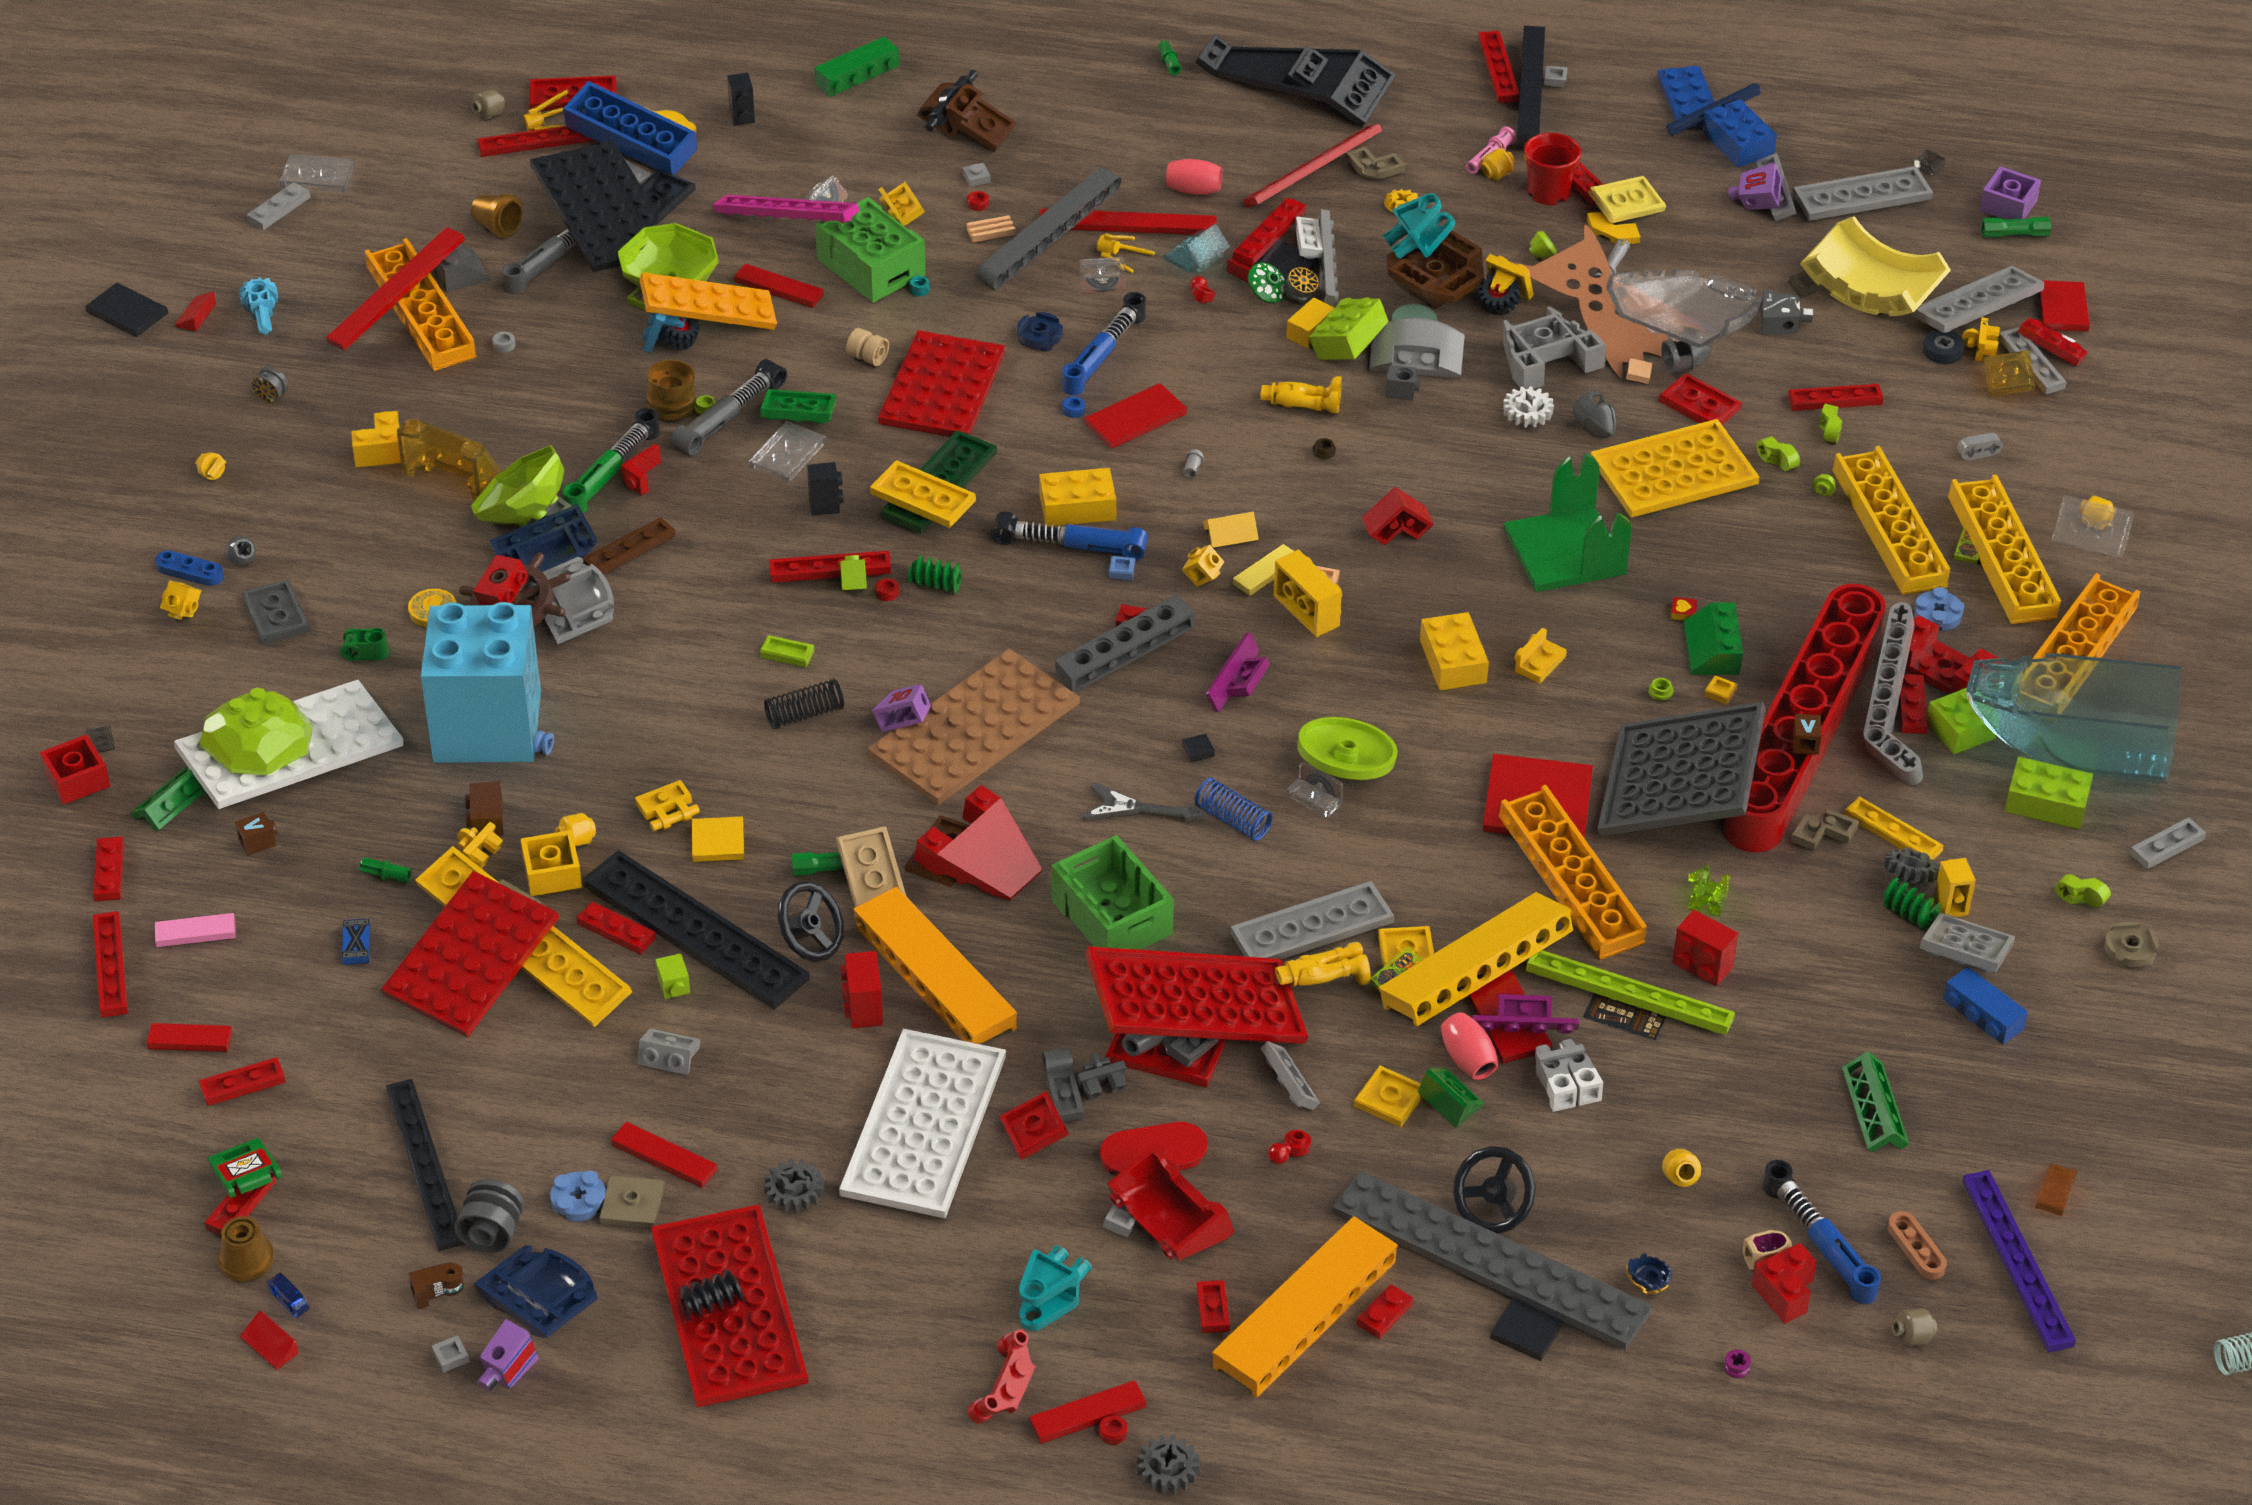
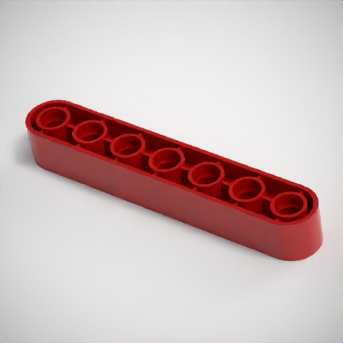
[1723,584,1886,853]

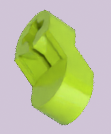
[1819,404,1842,444]
[1756,436,1800,471]
[2055,874,2111,908]

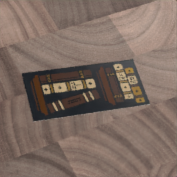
[1583,993,1666,1040]

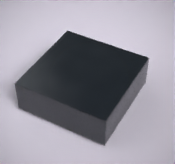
[1182,733,1215,762]

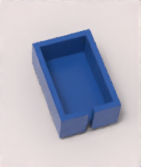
[1702,99,1777,168]

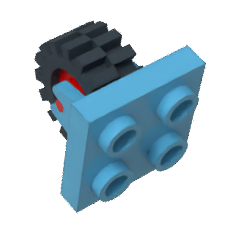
[642,313,700,353]

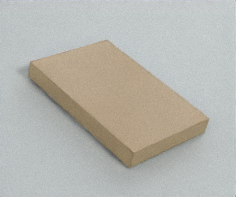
[836,826,906,908]

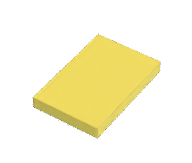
[1588,176,1666,223]

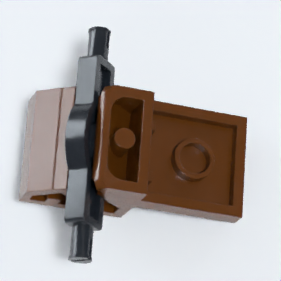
[917,70,1017,152]

